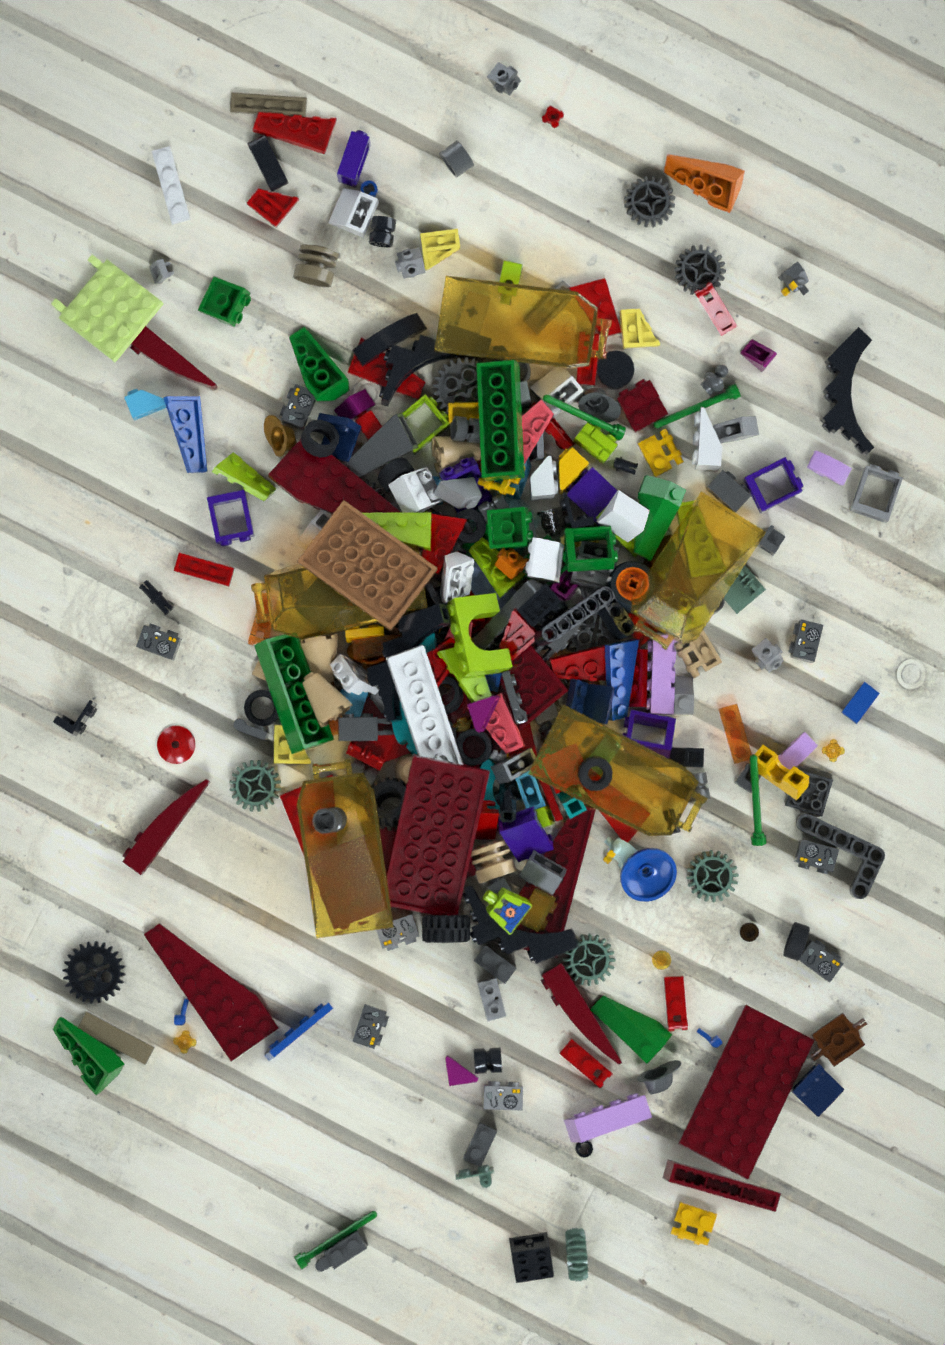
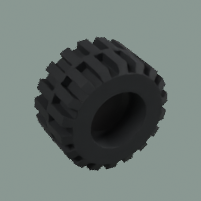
[365,777,406,831]
[422,915,470,943]

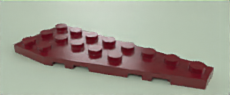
[268,439,407,545]
[515,806,596,958]
[143,923,279,1061]

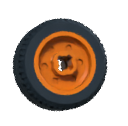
[607,561,658,614]

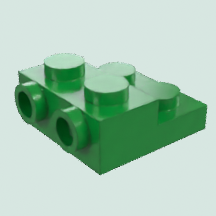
[198,276,251,327]
[487,507,534,549]

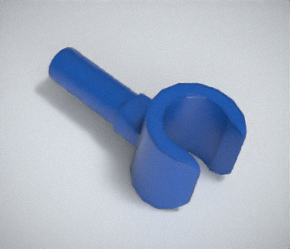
[174,999,189,1025]
[697,1028,723,1048]

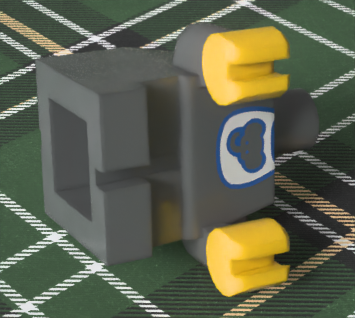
[778,261,809,297]

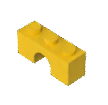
[754,745,809,800]

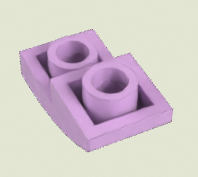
[807,451,852,485]
[778,731,818,770]

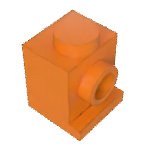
[495,548,529,580]

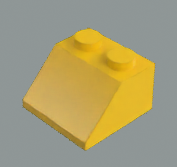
[558,447,589,495]

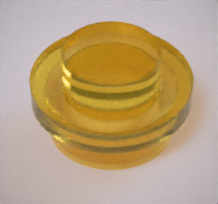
[652,950,671,970]

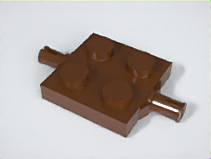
[809,1013,868,1067]

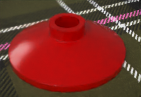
[157,726,195,764]

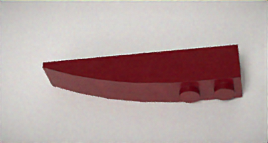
[130,326,218,390]
[122,779,211,875]
[540,963,622,1065]
[662,1160,781,1212]

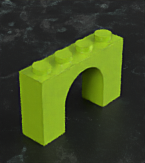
[447,593,512,678]

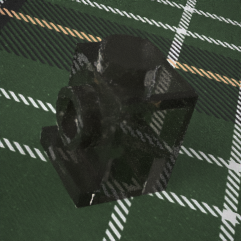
[537,507,567,537]

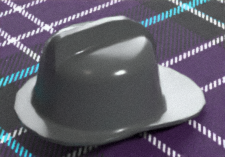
[578,387,621,423]
[638,1060,681,1094]

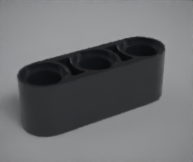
[247,135,289,192]

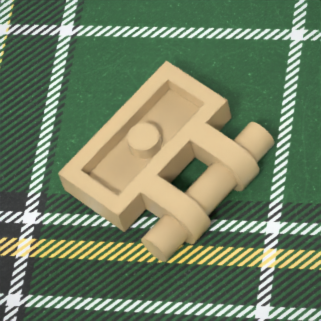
[675,629,722,678]

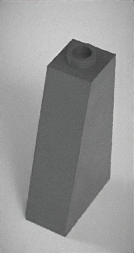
[346,413,419,478]

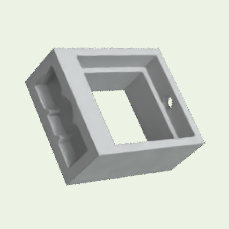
[850,464,903,523]
[477,977,506,1022]

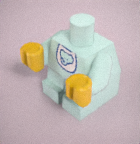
[603,837,637,869]

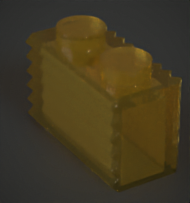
[520,887,557,933]

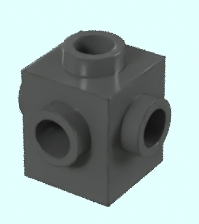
[487,62,521,96]

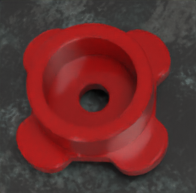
[542,106,564,128]

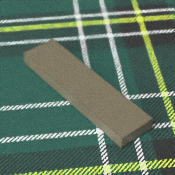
[230,92,307,117]
[78,1011,155,1065]

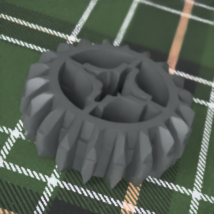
[624,176,675,228]
[674,245,726,296]

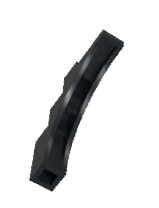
[379,325,492,407]
[821,327,874,455]
[367,604,452,722]
[463,885,580,964]

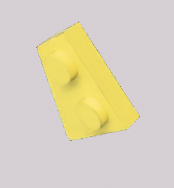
[420,229,460,271]
[619,309,660,349]
[273,725,311,764]

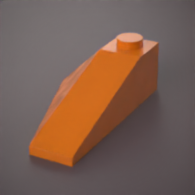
[664,154,745,213]

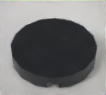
[597,350,635,389]

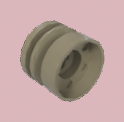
[293,244,339,287]

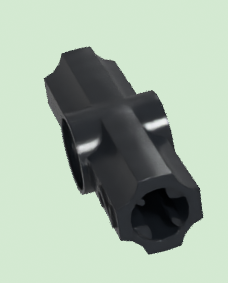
[495,779,521,822]

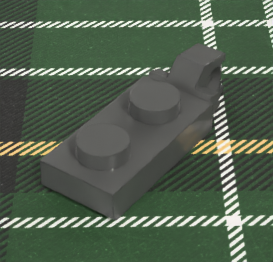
[502,671,527,724]

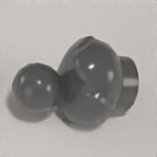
[701,364,728,395]

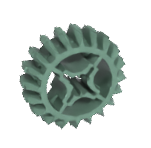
[229,760,281,812]
[686,850,739,902]
[563,934,616,986]
[565,1228,588,1282]

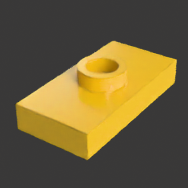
[448,402,479,423]

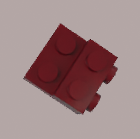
[616,379,668,433]

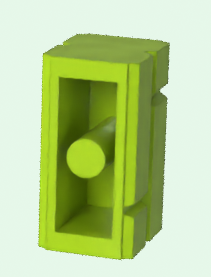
[573,422,618,465]

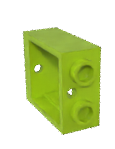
[402,394,450,455]

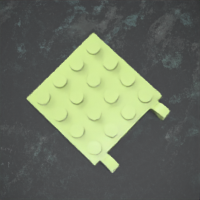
[51,255,164,362]

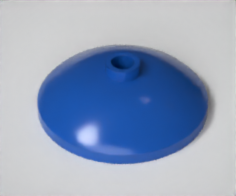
[620,848,677,902]

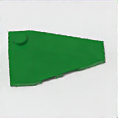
[289,327,350,401]
[634,475,686,561]
[590,996,672,1064]
[53,1017,125,1096]

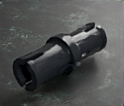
[139,580,174,616]

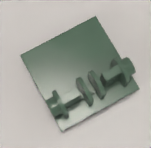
[712,561,766,614]
[455,1165,494,1188]

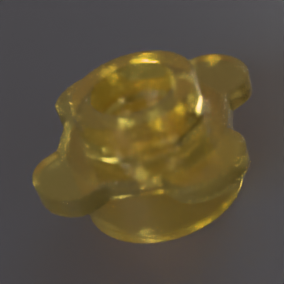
[453,717,472,732]
[822,739,845,762]
[173,1030,197,1054]

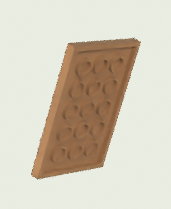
[297,501,438,631]

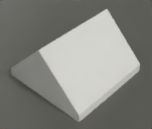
[597,490,649,542]

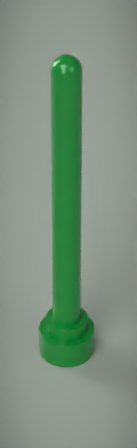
[653,383,741,428]
[543,395,626,441]
[750,754,767,846]
[294,1211,377,1270]

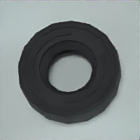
[455,509,486,543]
[578,756,613,791]

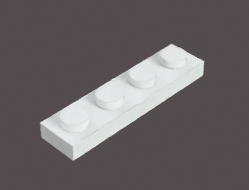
[152,146,190,225]

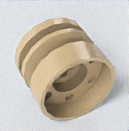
[471,840,517,884]

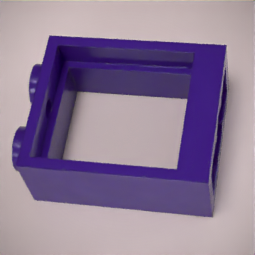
[337,130,371,188]
[743,457,804,513]
[207,490,255,546]
[621,710,676,760]

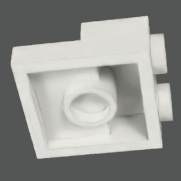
[330,654,379,695]

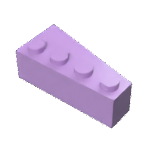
[646,635,677,715]
[564,1093,652,1142]

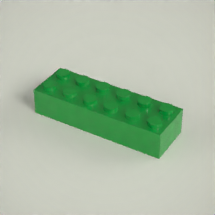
[477,360,525,481]
[254,631,334,754]

